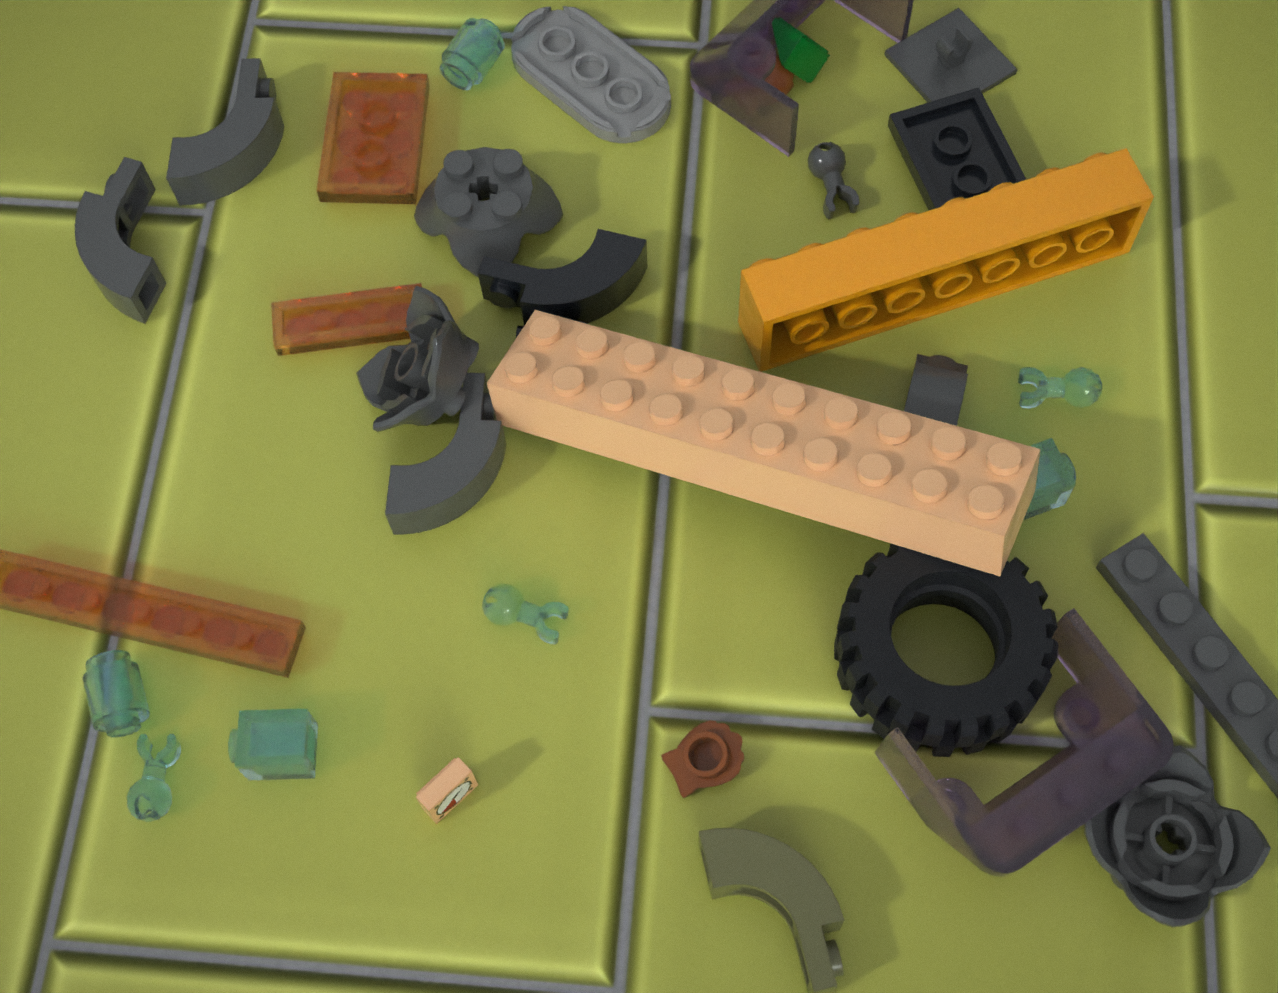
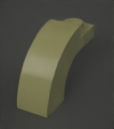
[699,828,844,993]

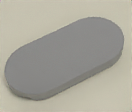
[511,6,671,143]

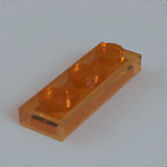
[271,283,423,356]

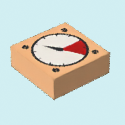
[416,757,478,824]

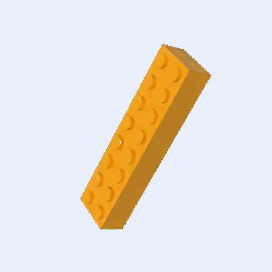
[738,148,1154,372]

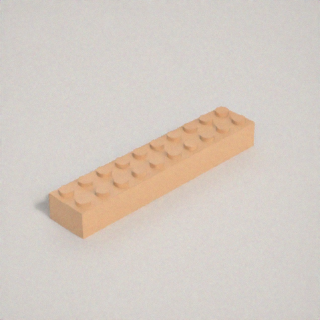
[487,310,1041,576]

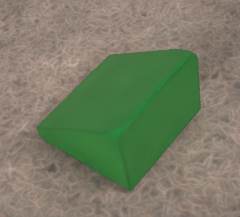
[772,17,830,83]

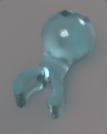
[1018,367,1103,409]
[482,583,569,644]
[126,734,181,822]

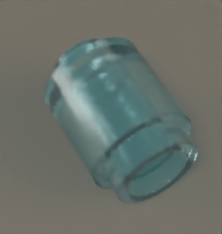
[440,18,505,90]
[82,650,150,738]

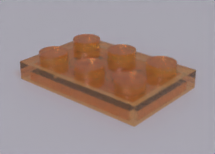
[316,72,430,204]

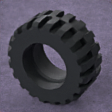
[834,544,1059,757]

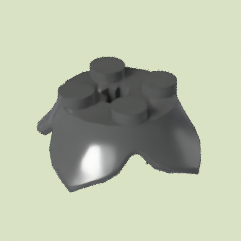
[414,147,563,277]
[356,286,479,432]
[1083,745,1271,927]

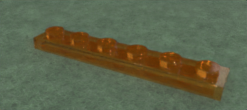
[0,549,306,678]

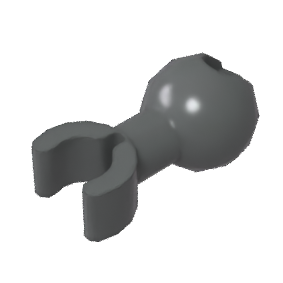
[808,142,859,219]

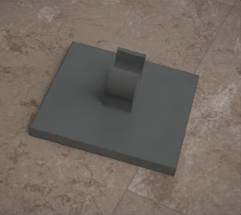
[884,8,1017,103]

